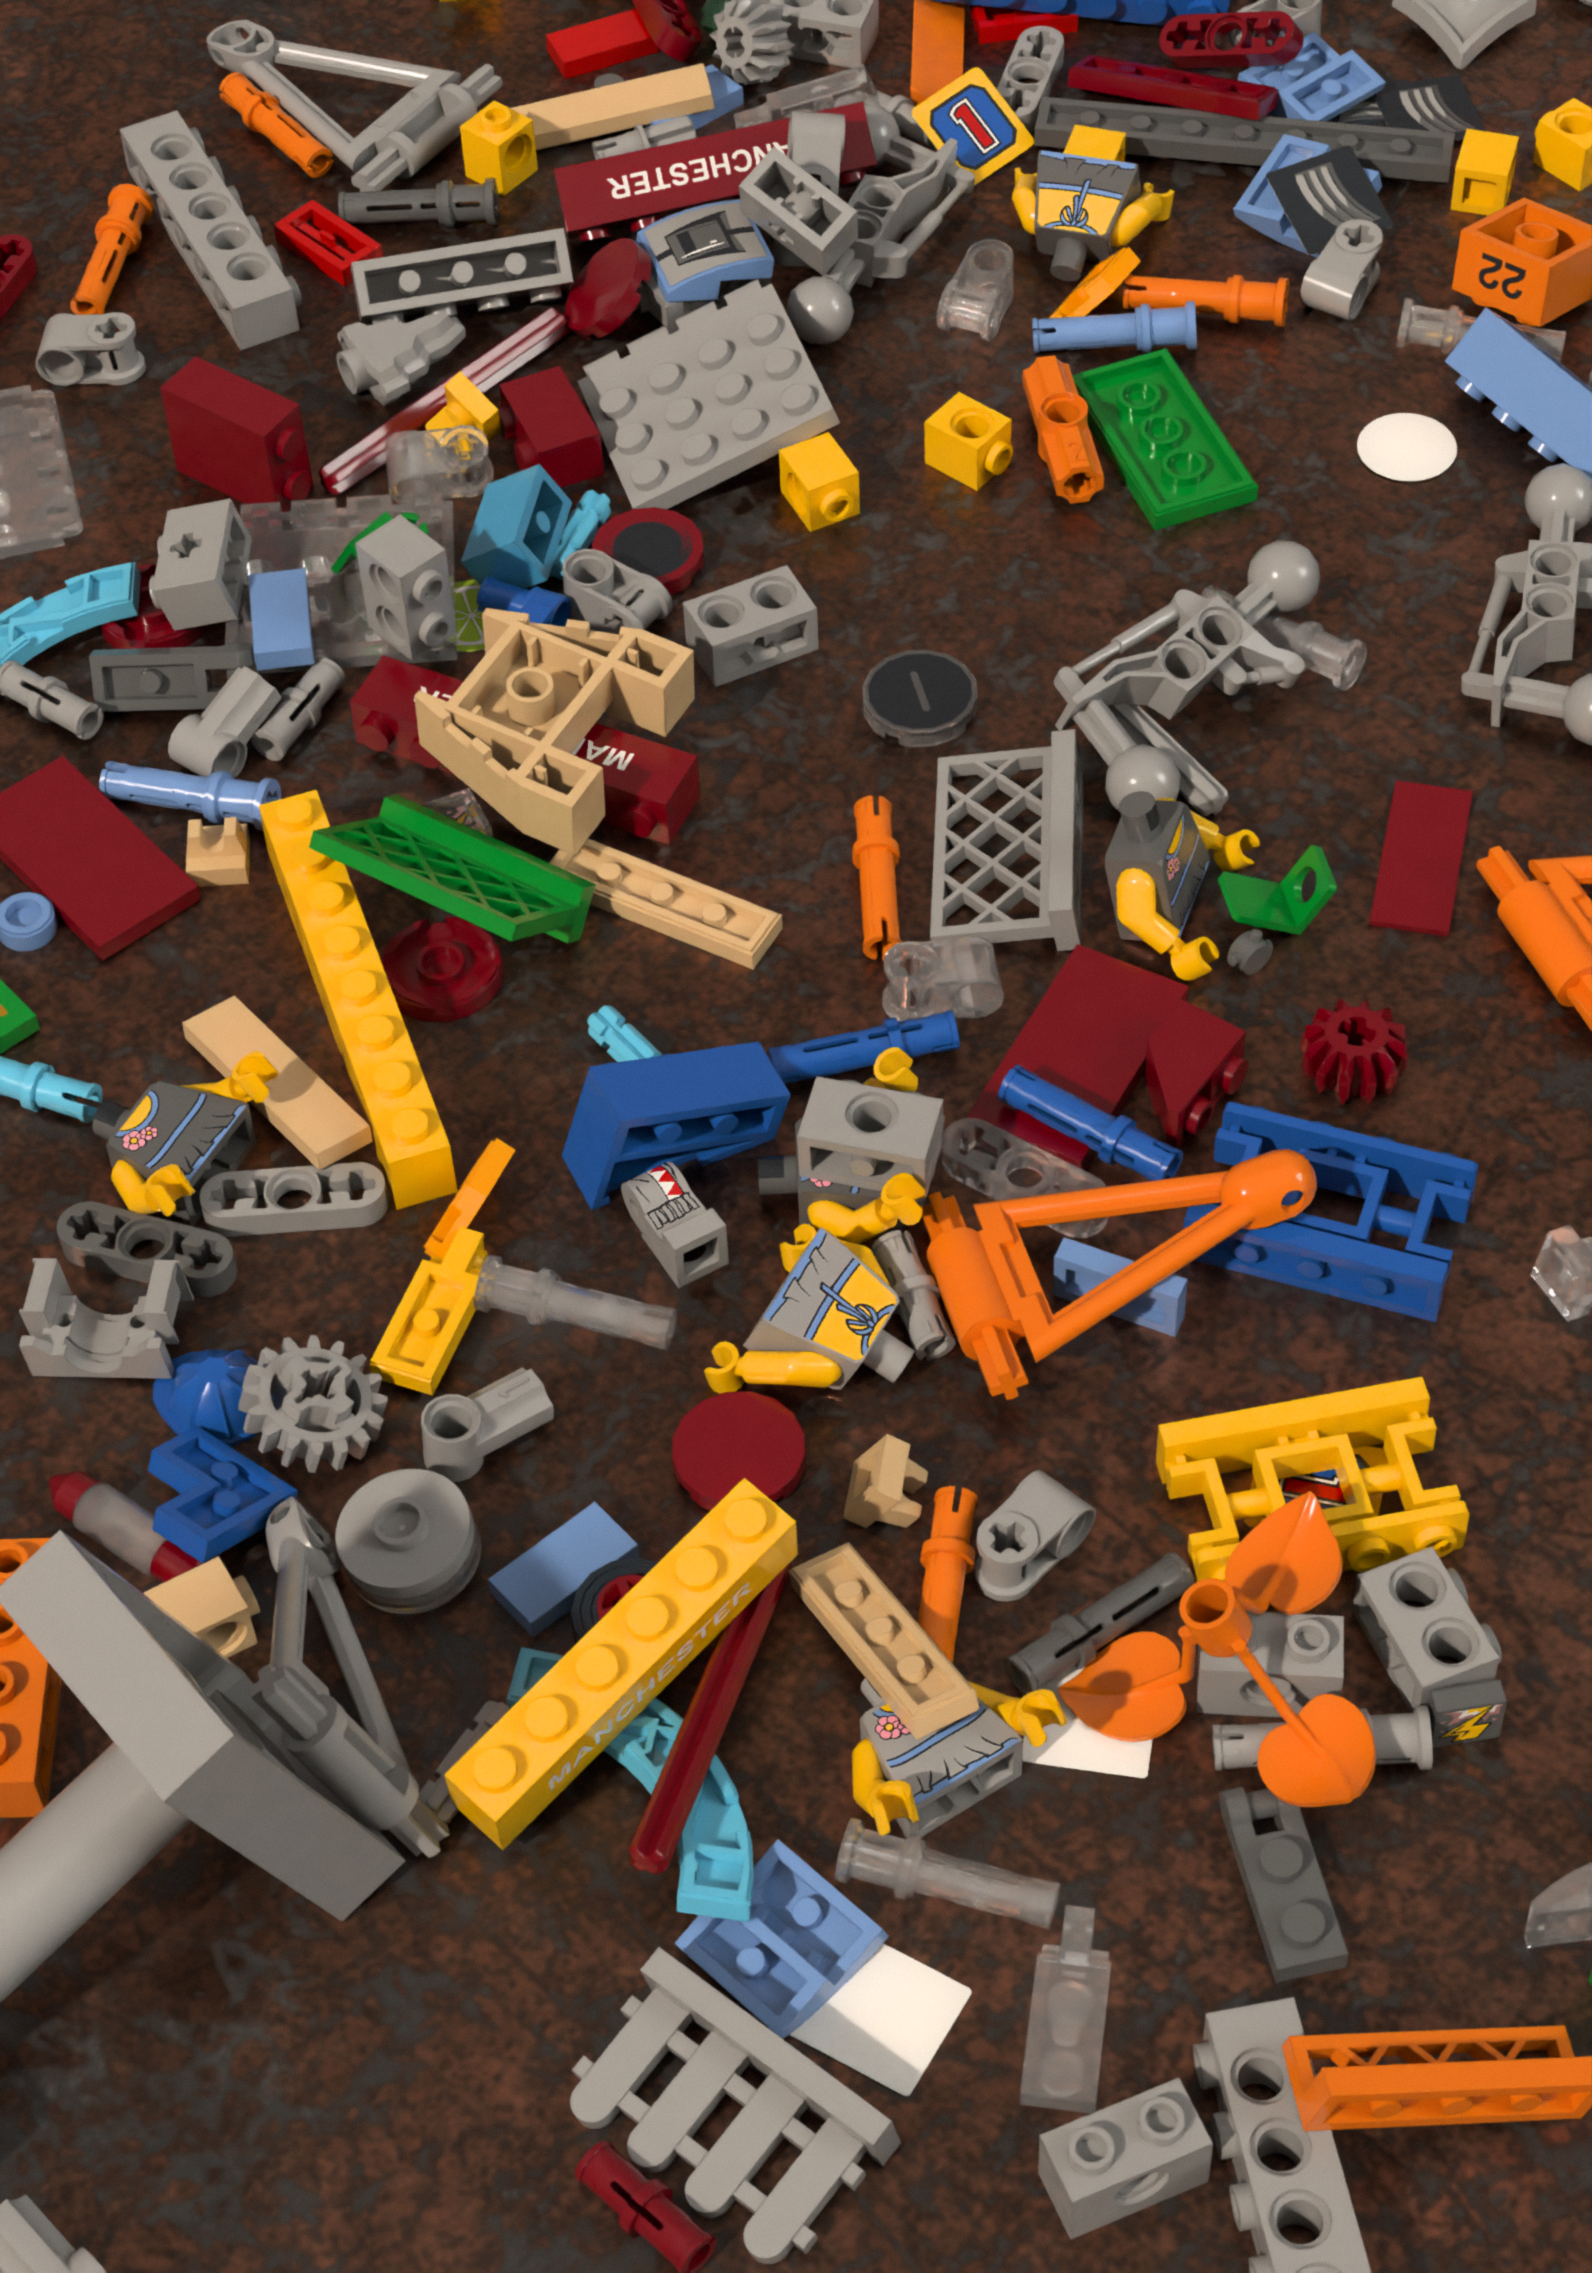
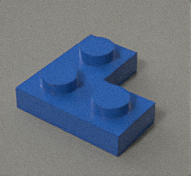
[148,1426,298,1563]

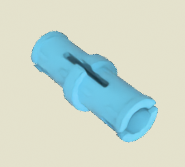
[0,1056,103,1123]

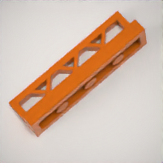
[1282,2025,1592,2131]

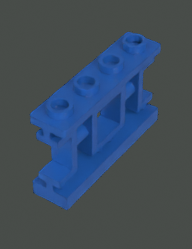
[1183,1102,1479,1322]

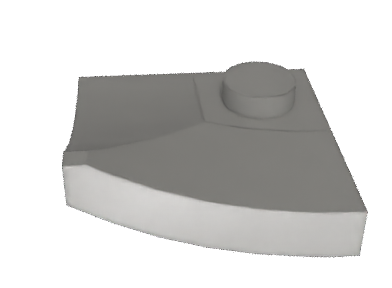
[1392,0,1537,70]

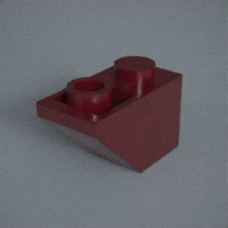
[1145,999,1248,1149]

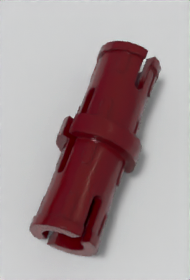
[575,2140,717,2273]

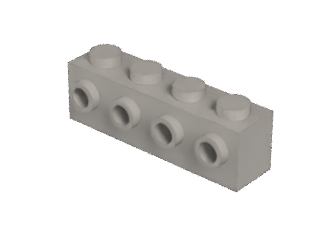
[351,228,573,324]

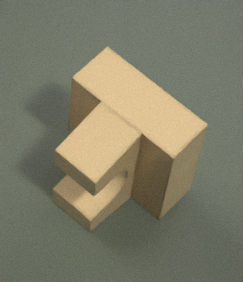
[185,817,250,887]
[843,1434,928,1528]

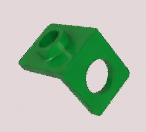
[1218,845,1337,935]

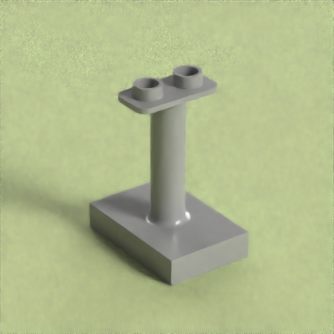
[0,1530,406,2003]

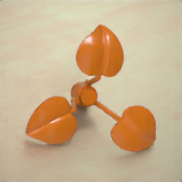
[1058,1491,1376,1807]

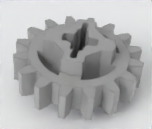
[238,1335,388,1473]

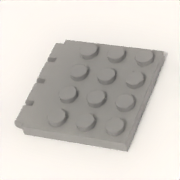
[577,279,840,509]

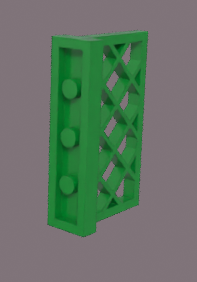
[309,794,596,944]

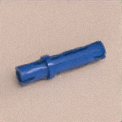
[768,1010,960,1085]
[998,1064,1183,1181]

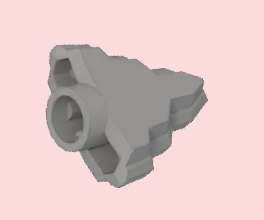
[336,314,466,406]

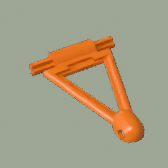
[1476,846,1592,1031]
[921,1149,1317,1400]

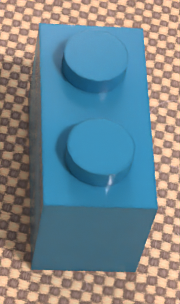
[461,464,572,589]

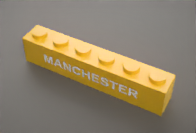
[444,1478,798,1850]

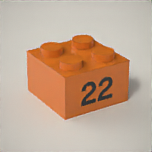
[1452,197,1592,327]

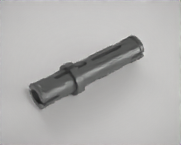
[1004,1552,1195,1695]

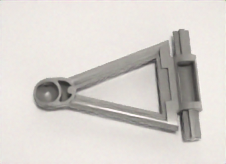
[206,20,503,192]
[248,1496,449,1858]

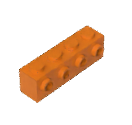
[0,1538,62,1818]

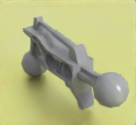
[772,103,975,345]
[1461,463,1592,747]
[1054,540,1320,812]

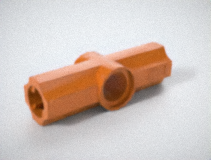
[1022,355,1104,504]

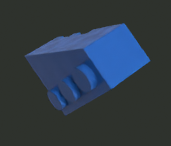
[562,1041,791,1210]

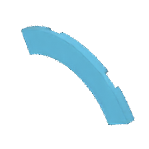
[0,562,141,667]
[507,1647,754,1922]

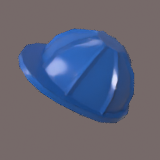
[153,1348,275,1447]

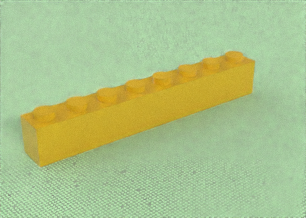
[258,789,458,1210]

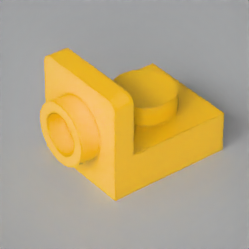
[425,371,501,466]

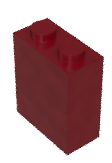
[160,356,314,520]

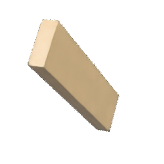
[511,63,715,151]
[549,838,783,970]
[182,995,373,1171]
[788,1542,980,1740]

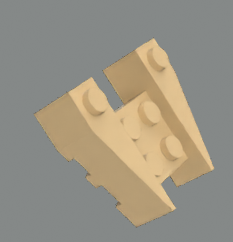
[414,608,695,855]

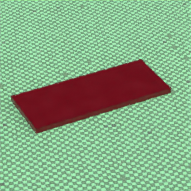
[1369,780,1473,937]

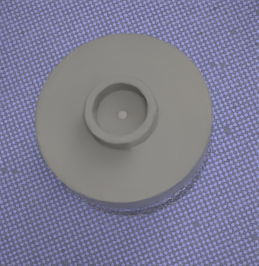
[335,1469,481,1614]

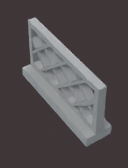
[930,729,1084,951]

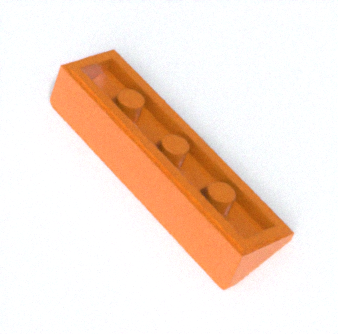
[911,0,965,107]

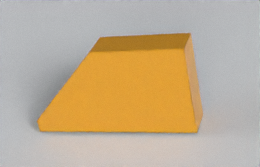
[1049,247,1141,318]
[424,1138,515,1258]

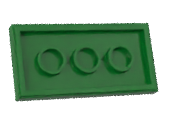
[1072,348,1258,531]

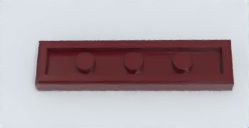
[1067,55,1278,121]

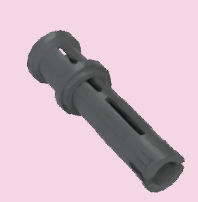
[338,178,499,228]

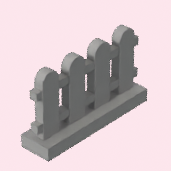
[570,1947,901,2264]

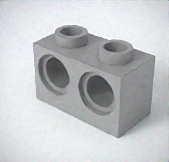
[770,0,879,70]
[355,514,457,662]
[683,565,819,687]
[1352,1546,1502,1713]

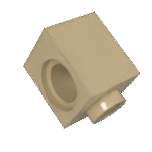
[143,1556,260,1658]

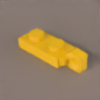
[370,1227,488,1396]

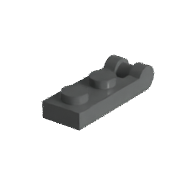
[89,643,254,712]
[1219,1786,1349,1983]

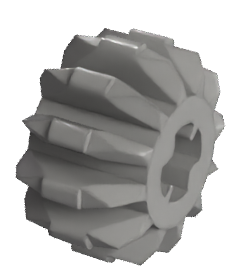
[709,0,795,85]

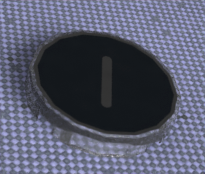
[862,649,978,747]

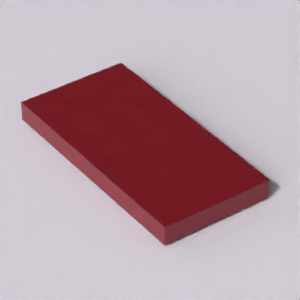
[0,755,202,961]
[966,944,1189,1176]

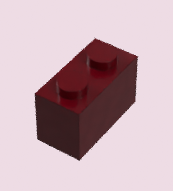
[498,366,604,488]

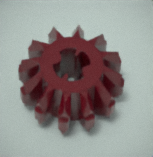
[1301,998,1409,1105]

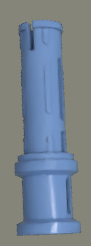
[1032,301,1197,353]
[99,760,281,831]

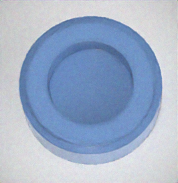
[0,892,58,952]

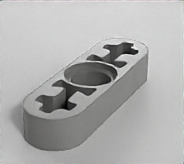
[997,26,1064,133]
[199,1162,389,1237]

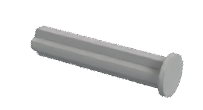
[1107,704,1229,816]

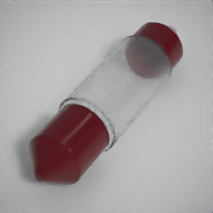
[49,1471,214,1583]

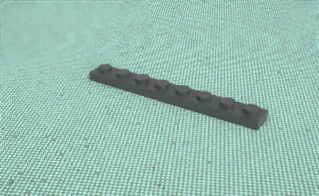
[1034,97,1455,183]

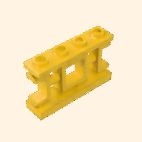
[1156,1377,1470,1583]

